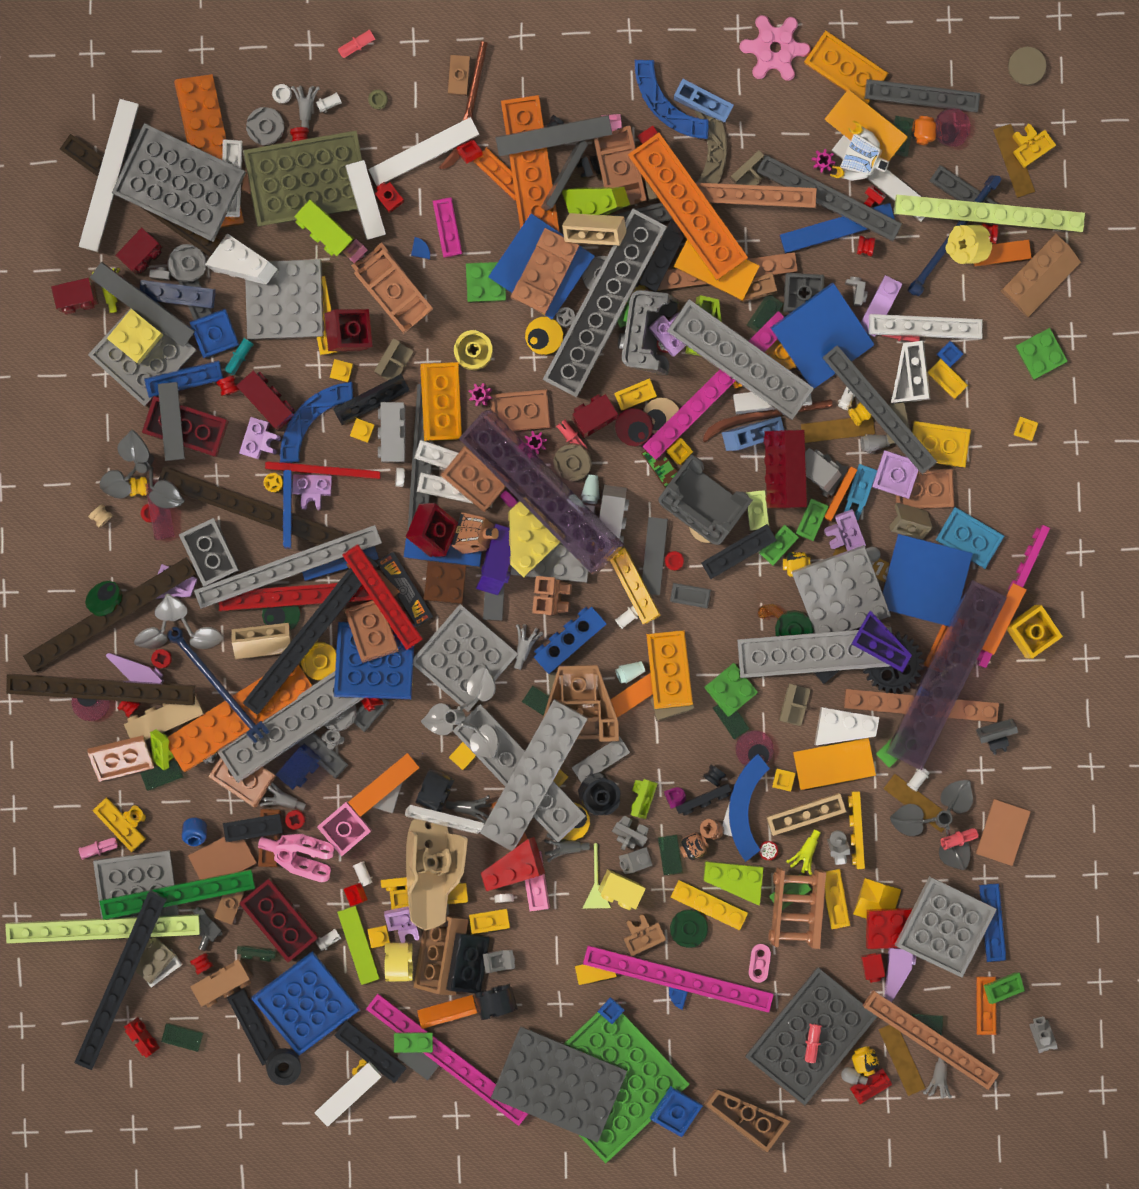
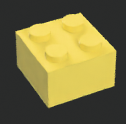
[107,309,163,365]
[598,869,646,910]

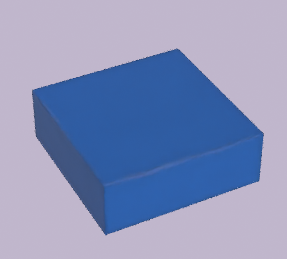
[936,341,963,367]
[598,997,625,1024]

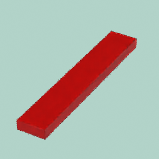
[265,461,381,480]
[342,544,423,650]

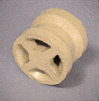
[88,504,113,528]

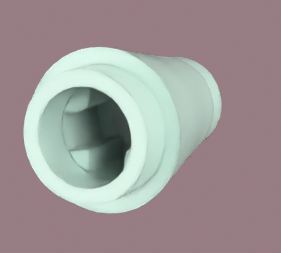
[581,475,600,504]
[615,661,645,684]

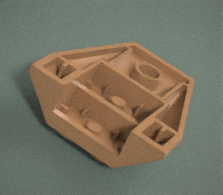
[542,665,619,742]

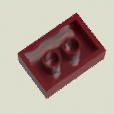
[236,370,295,431]

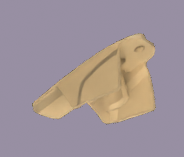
[406,819,468,930]

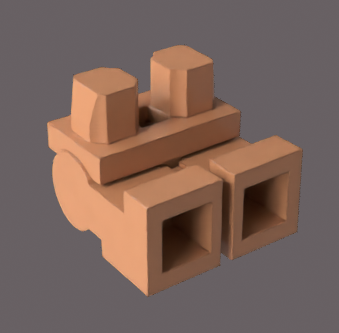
[532,576,572,615]

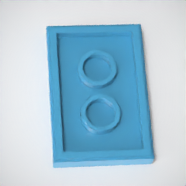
[935,507,1004,569]

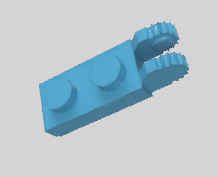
[844,464,877,520]

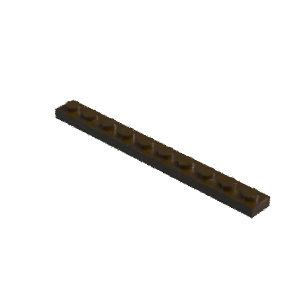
[60,134,221,257]
[158,467,344,545]
[23,557,197,672]
[6,674,195,705]

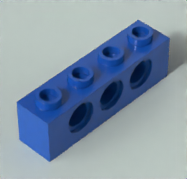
[534,607,606,674]

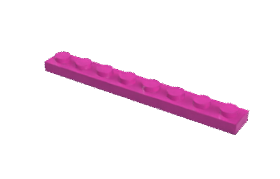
[976,525,1050,668]

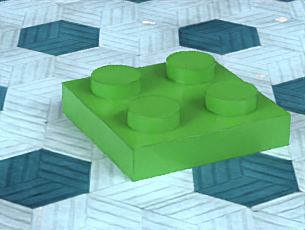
[466,262,506,302]
[1015,328,1068,380]
[704,663,758,717]

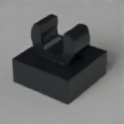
[577,156,601,177]
[987,737,1009,755]

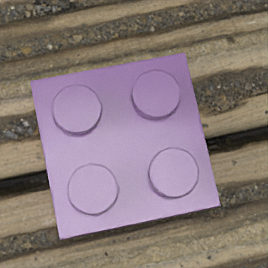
[872,450,918,499]

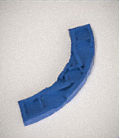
[635,60,709,139]
[280,382,353,463]
[729,754,770,862]

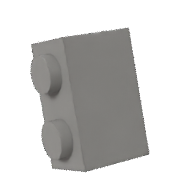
[805,448,842,493]

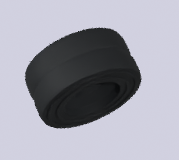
[266,1048,301,1085]

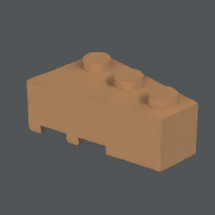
[190,958,254,1008]

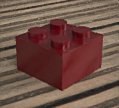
[115,227,163,275]
[51,277,99,315]
[324,309,373,352]
[405,503,458,557]

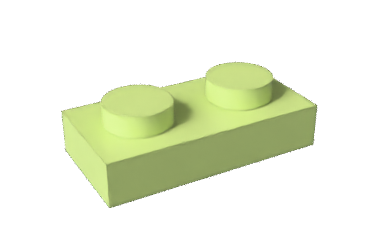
[746,490,769,531]

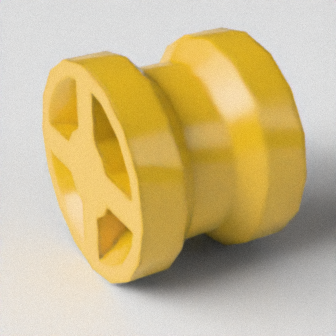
[848,403,871,426]
[264,473,283,493]
[129,477,147,496]

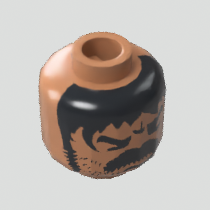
[679,832,709,861]

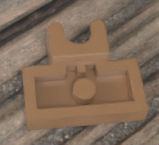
[623,913,666,956]

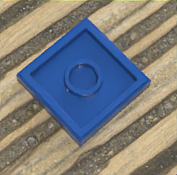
[190,308,239,358]
[650,1086,703,1137]

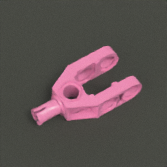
[258,834,334,882]

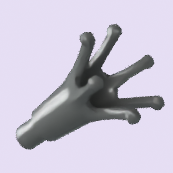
[446,795,492,824]
[544,833,590,862]

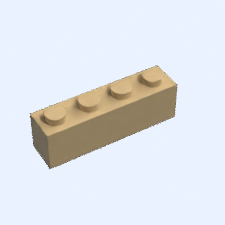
[124,693,205,740]
[766,793,846,836]

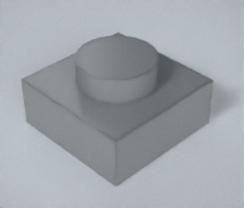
[149,267,171,281]

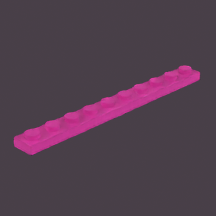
[642,311,784,460]
[583,945,774,1013]
[366,994,528,1126]

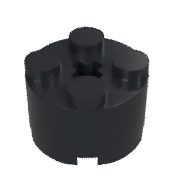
[415,769,455,812]
[578,772,621,816]
[474,984,518,1020]

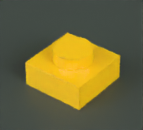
[329,359,353,383]
[1013,417,1038,441]
[350,418,375,443]
[666,438,693,465]
[772,768,795,792]
[367,925,390,948]

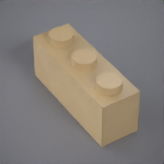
[562,213,627,246]
[232,623,292,659]

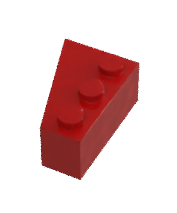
[481,837,546,891]

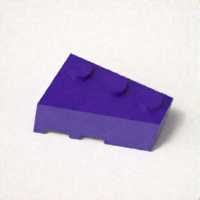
[476,524,511,595]
[852,610,912,672]

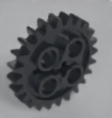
[863,631,924,694]

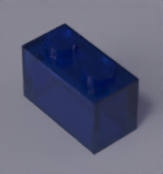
[276,743,321,790]

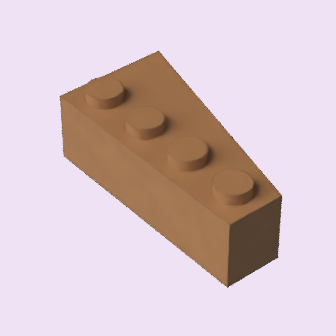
[703,1089,790,1152]

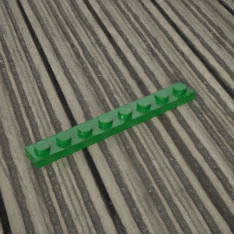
[99,869,255,920]

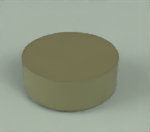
[368,90,388,110]

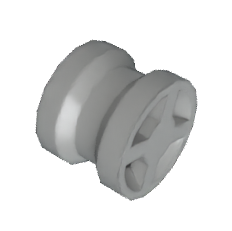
[556,307,575,328]

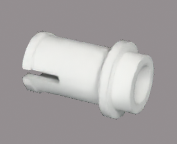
[316,92,342,113]
[838,386,854,410]
[615,606,638,629]
[907,766,930,792]
[353,861,373,887]
[316,929,341,951]

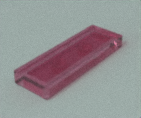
[145,480,175,540]

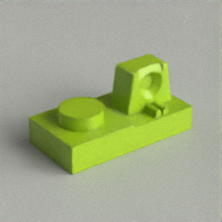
[150,729,174,770]
[631,779,658,820]

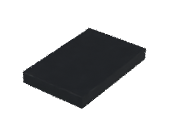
[446,933,490,993]

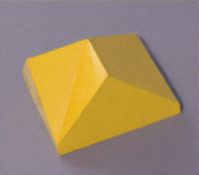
[853,878,901,919]

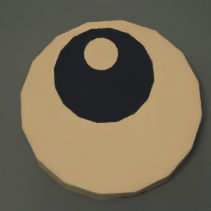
[644,398,679,434]

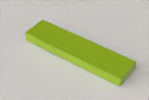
[337,906,380,985]

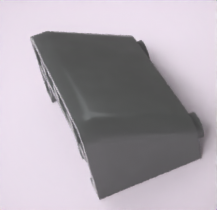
[622,290,679,375]
[658,454,753,545]

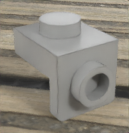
[845,277,868,307]
[619,847,652,874]
[483,950,515,973]

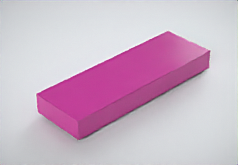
[433,197,462,258]

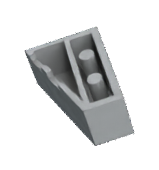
[378,402,405,463]
[595,485,629,553]

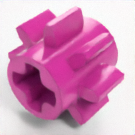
[811,149,835,174]
[468,383,493,407]
[523,431,547,455]

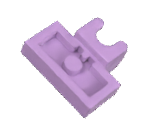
[648,313,686,357]
[239,417,281,460]
[292,474,332,510]
[824,509,866,551]
[384,906,420,943]

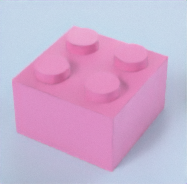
[317,801,372,856]

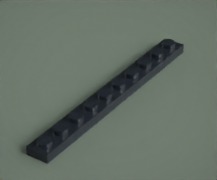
[243,554,378,715]
[74,890,167,1070]

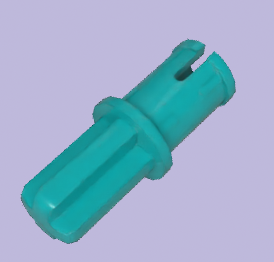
[225,338,254,375]

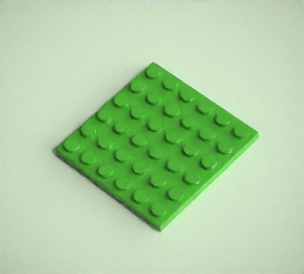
[564,1011,689,1164]

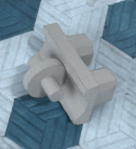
[612,816,648,850]
[827,830,850,865]
[1029,1016,1058,1053]

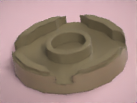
[1008,46,1047,86]
[553,443,592,482]

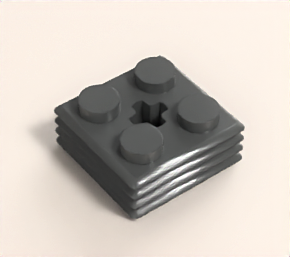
[784,273,824,313]

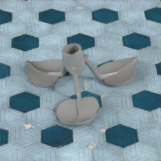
[134,593,224,649]
[421,667,499,759]

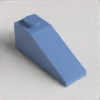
[673,79,734,122]
[722,417,784,451]

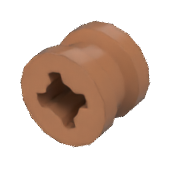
[700,819,724,840]

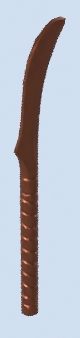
[439,41,488,169]
[703,399,833,442]

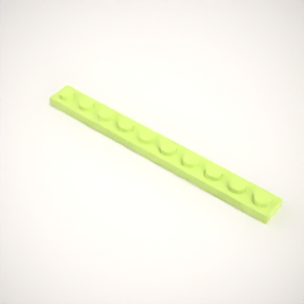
[894,195,1085,232]
[5,914,200,943]

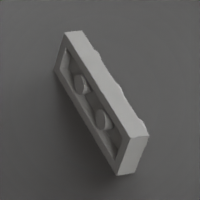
[571,736,630,783]

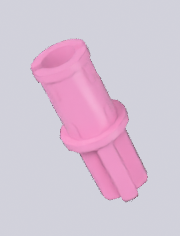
[79,838,118,860]

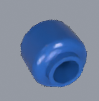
[182,818,207,846]

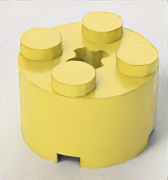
[946,225,992,264]
[454,330,493,371]
[385,943,413,982]

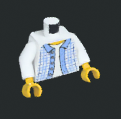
[830,121,889,181]

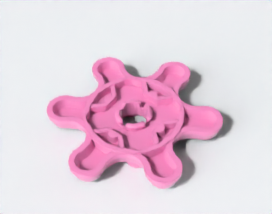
[740,15,811,81]

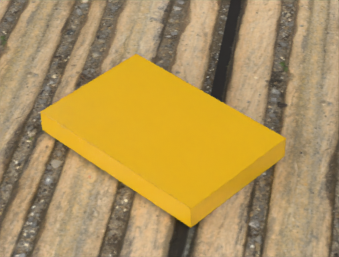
[912,421,971,468]

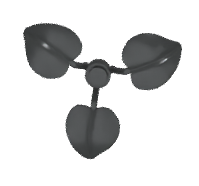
[100,429,185,508]
[890,780,973,870]

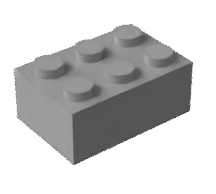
[179,518,240,587]

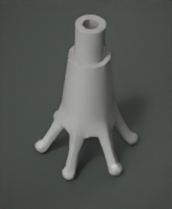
[291,86,320,128]
[514,624,543,670]
[260,782,306,811]
[923,1058,952,1099]

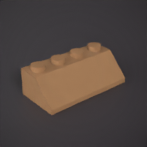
[1000,234,1081,317]
[413,915,468,996]

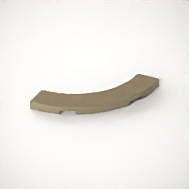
[694,111,727,184]

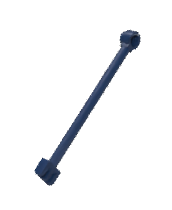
[907,175,1001,296]
[168,627,270,744]

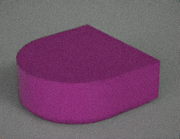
[500,491,518,509]
[664,787,686,809]

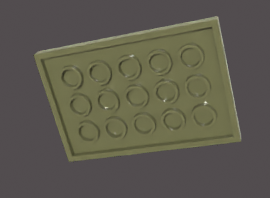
[243,131,362,227]

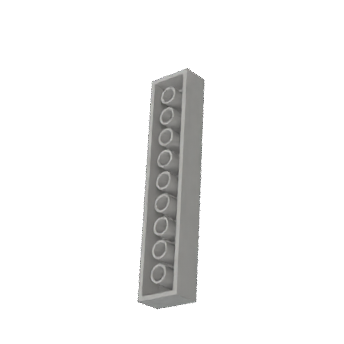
[543,209,667,398]

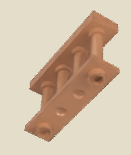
[768,867,826,949]

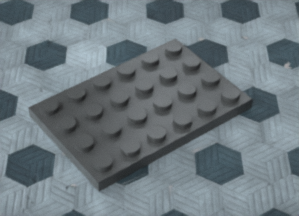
[112,123,246,242]
[745,967,877,1106]
[491,1026,627,1143]

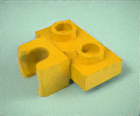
[1013,124,1056,168]

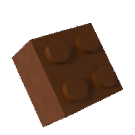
[424,561,467,604]

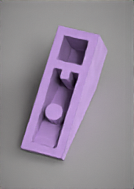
[861,275,902,337]
[106,653,164,683]
[884,948,916,1002]

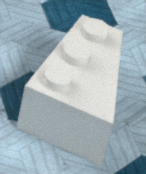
[205,234,277,285]
[891,341,930,404]
[814,707,879,745]

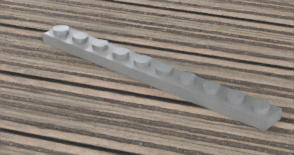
[194,525,382,609]

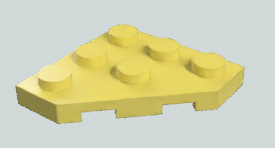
[508,499,564,577]

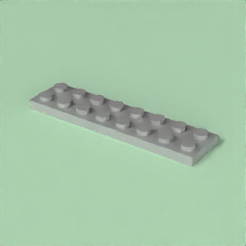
[666,299,814,420]
[737,627,892,678]
[217,671,364,783]
[480,699,588,851]
[452,704,586,842]

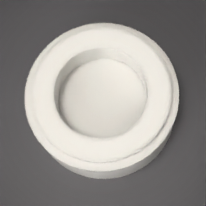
[272,84,292,104]
[395,468,405,487]
[494,894,514,903]

